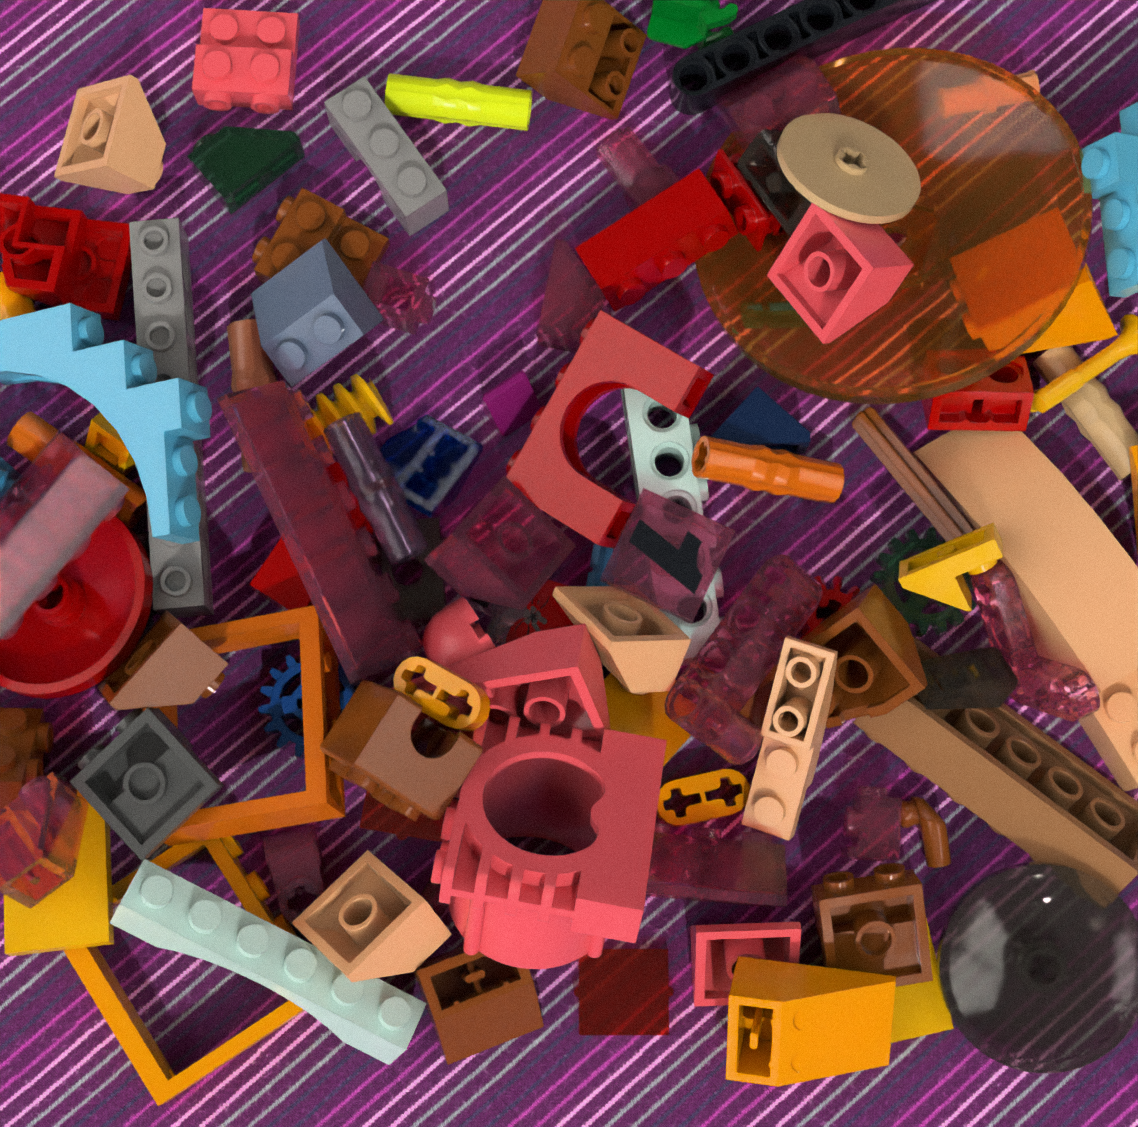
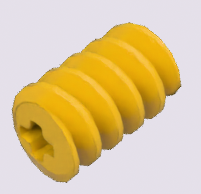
[281,373,394,468]

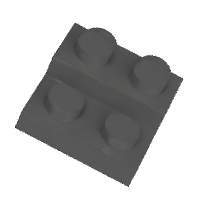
[70,708,224,860]

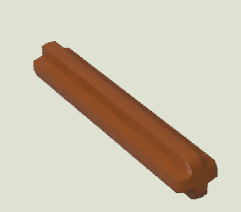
[852,407,975,542]

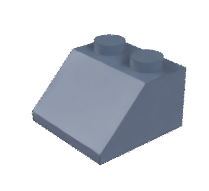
[251,238,384,387]

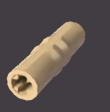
[1032,346,1138,481]

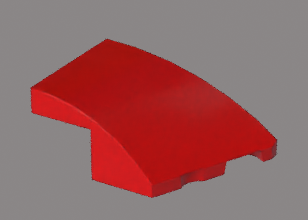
[0,193,132,321]

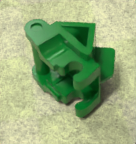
[647,0,738,50]

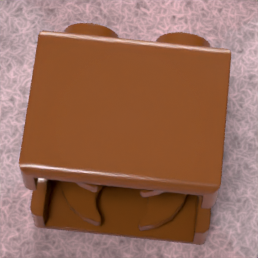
[320,680,483,822]

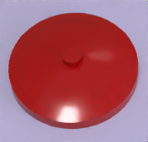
[0,498,153,699]

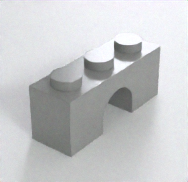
[324,76,449,236]

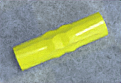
[385,73,532,131]

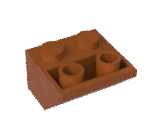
[516,0,647,120]
[414,946,544,1065]

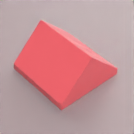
[690,922,802,1007]

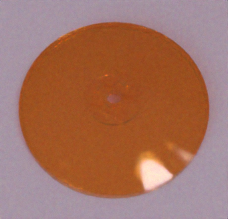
[695,48,1093,405]

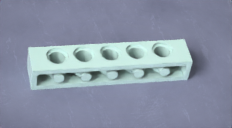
[620,389,731,666]

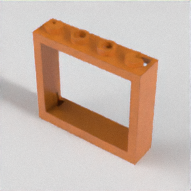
[142,605,346,846]

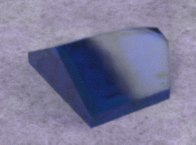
[372,414,484,518]

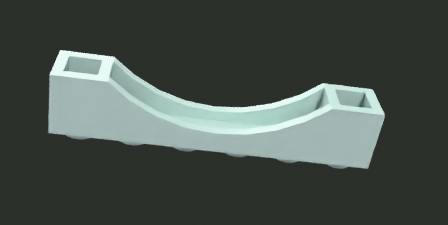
[110,859,427,1065]

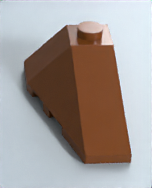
[712,584,928,749]

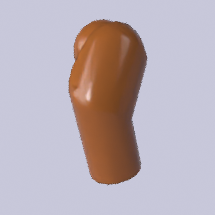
[895,796,952,868]

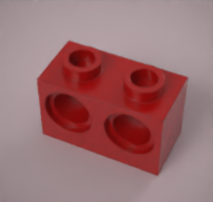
[920,354,1034,431]

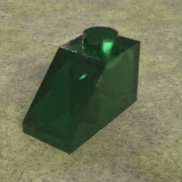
[187,126,305,215]

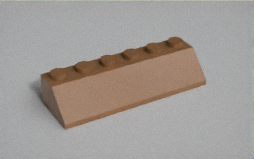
[853,637,1138,909]

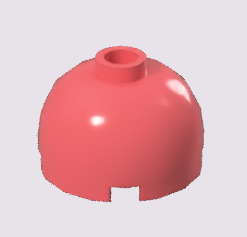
[422,597,495,667]

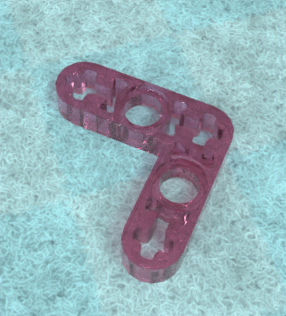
[971,560,1100,722]

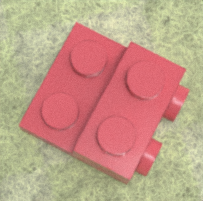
[192,8,300,114]

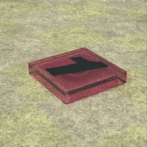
[600,488,735,624]

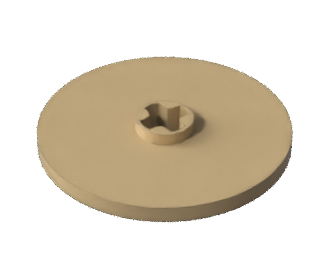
[777,113,921,224]

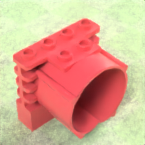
[431,715,667,969]

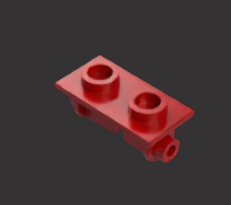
[709,149,791,252]

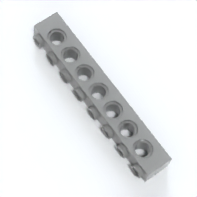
[129,218,214,618]

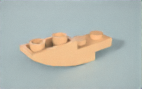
[741,636,838,841]

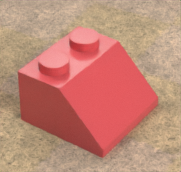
[767,203,914,344]

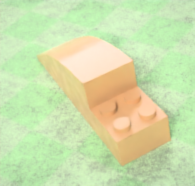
[912,430,1138,792]

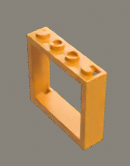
[63,836,305,1106]

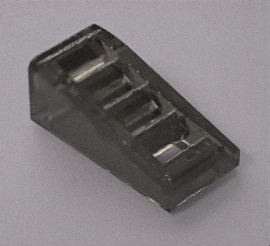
[917,647,1018,709]

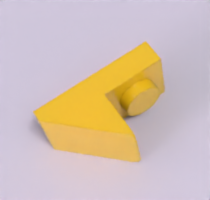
[898,522,1003,612]

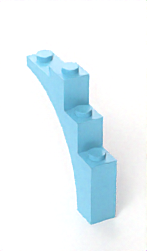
[1080,102,1138,298]
[0,303,212,544]

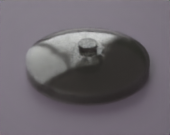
[936,862,1138,1073]

